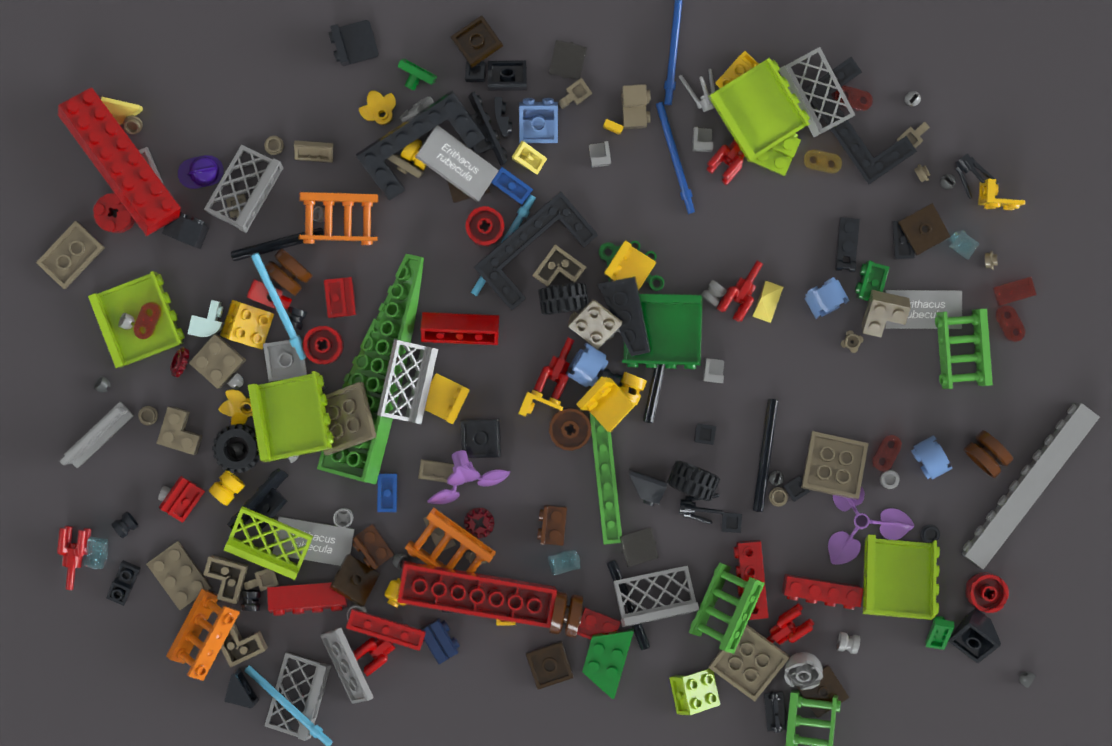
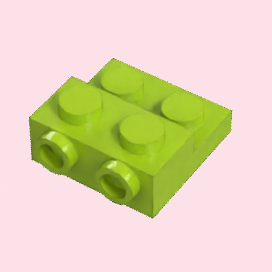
[751,133,801,176]

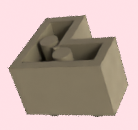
[621,85,650,129]
[532,244,586,287]
[862,290,911,337]
[157,406,203,455]
[203,555,249,604]
[221,622,268,668]

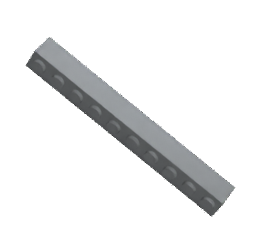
[961,403,1100,570]

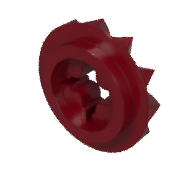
[170,347,189,378]
[464,508,495,538]

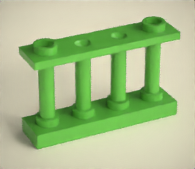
[935,309,993,389]
[689,562,765,654]
[786,690,841,746]

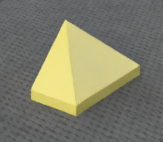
[101,97,143,125]
[512,141,547,175]
[752,281,783,323]

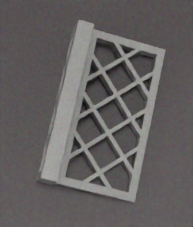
[779,47,855,137]
[204,145,283,233]
[377,339,438,424]
[60,402,134,468]
[613,566,699,627]
[265,652,331,741]

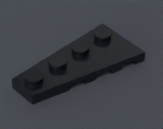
[597,276,651,356]

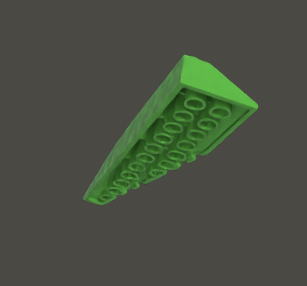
[317,254,424,484]

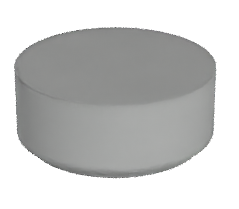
[879,470,900,489]

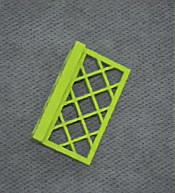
[224,506,313,580]

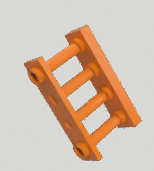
[299,192,378,245]
[405,507,496,573]
[166,589,240,681]

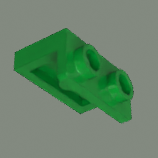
[855,260,890,301]

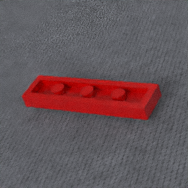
[346,609,426,651]

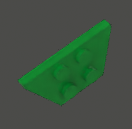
[582,629,634,699]

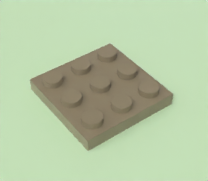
[323,382,376,456]
[801,431,869,500]
[709,625,790,701]

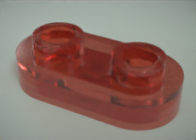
[834,86,873,111]
[134,302,161,339]
[996,305,1025,342]
[873,435,902,471]

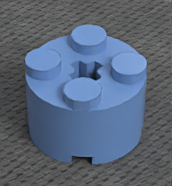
[805,277,850,319]
[566,343,608,387]
[911,435,953,480]

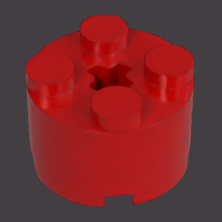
[93,193,135,233]
[466,206,505,246]
[303,326,344,364]
[966,572,1009,613]

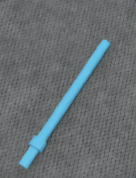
[471,194,536,296]
[251,253,307,360]
[245,665,333,746]

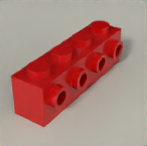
[421,312,499,345]
[734,540,768,620]
[782,574,864,610]
[267,582,347,616]

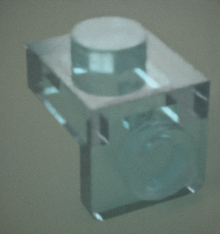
[949,230,979,260]
[84,537,108,569]
[548,550,581,575]

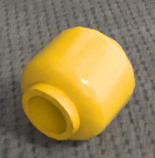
[384,578,406,608]

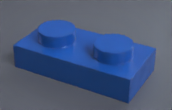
[491,167,533,205]
[377,473,397,512]

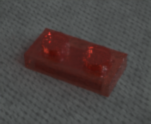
[993,277,1037,306]

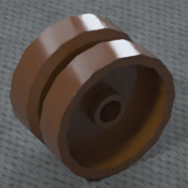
[265,248,313,296]
[549,408,591,451]
[964,430,1013,479]
[549,591,583,638]

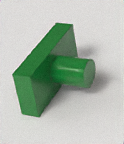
[397,58,438,90]
[925,616,954,650]

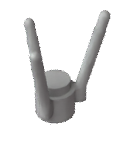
[679,69,715,112]

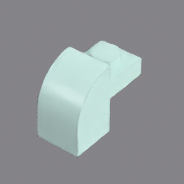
[187,300,224,337]

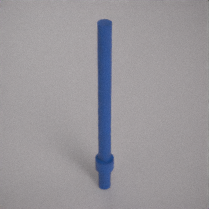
[664,0,682,105]
[656,102,695,214]

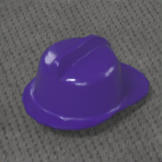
[178,155,224,189]

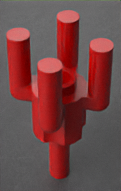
[707,140,745,185]
[716,261,763,322]
[534,337,575,400]
[57,526,91,590]
[766,603,814,645]
[353,624,408,677]

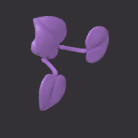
[427,450,511,504]
[828,486,914,565]

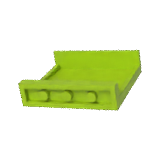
[708,58,810,162]
[88,271,185,368]
[248,371,334,462]
[863,535,940,620]

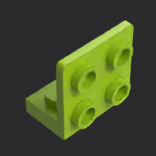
[669,668,720,715]

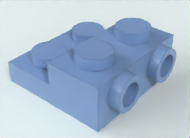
[519,98,558,143]

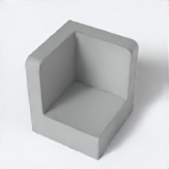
[692,127,713,152]
[589,141,611,168]
[702,358,724,383]

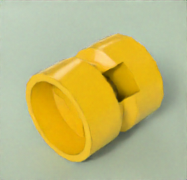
[400,139,427,171]
[619,372,647,405]
[209,470,245,506]

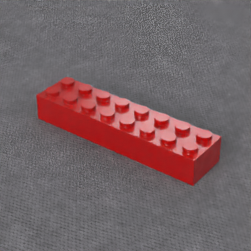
[58,87,181,236]
[397,561,557,628]

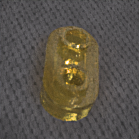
[803,150,842,174]

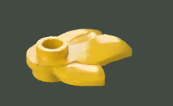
[359,91,396,125]
[218,389,253,425]

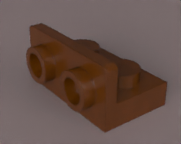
[537,505,567,546]
[352,524,395,569]

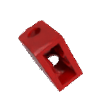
[246,279,292,309]

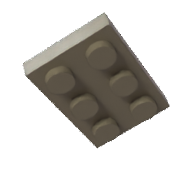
[36,221,105,289]
[146,541,212,610]

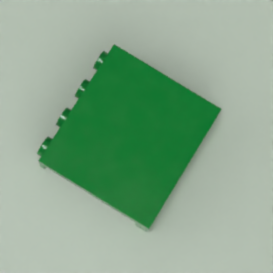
[622,294,703,369]

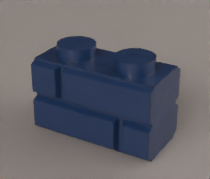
[420,618,460,664]

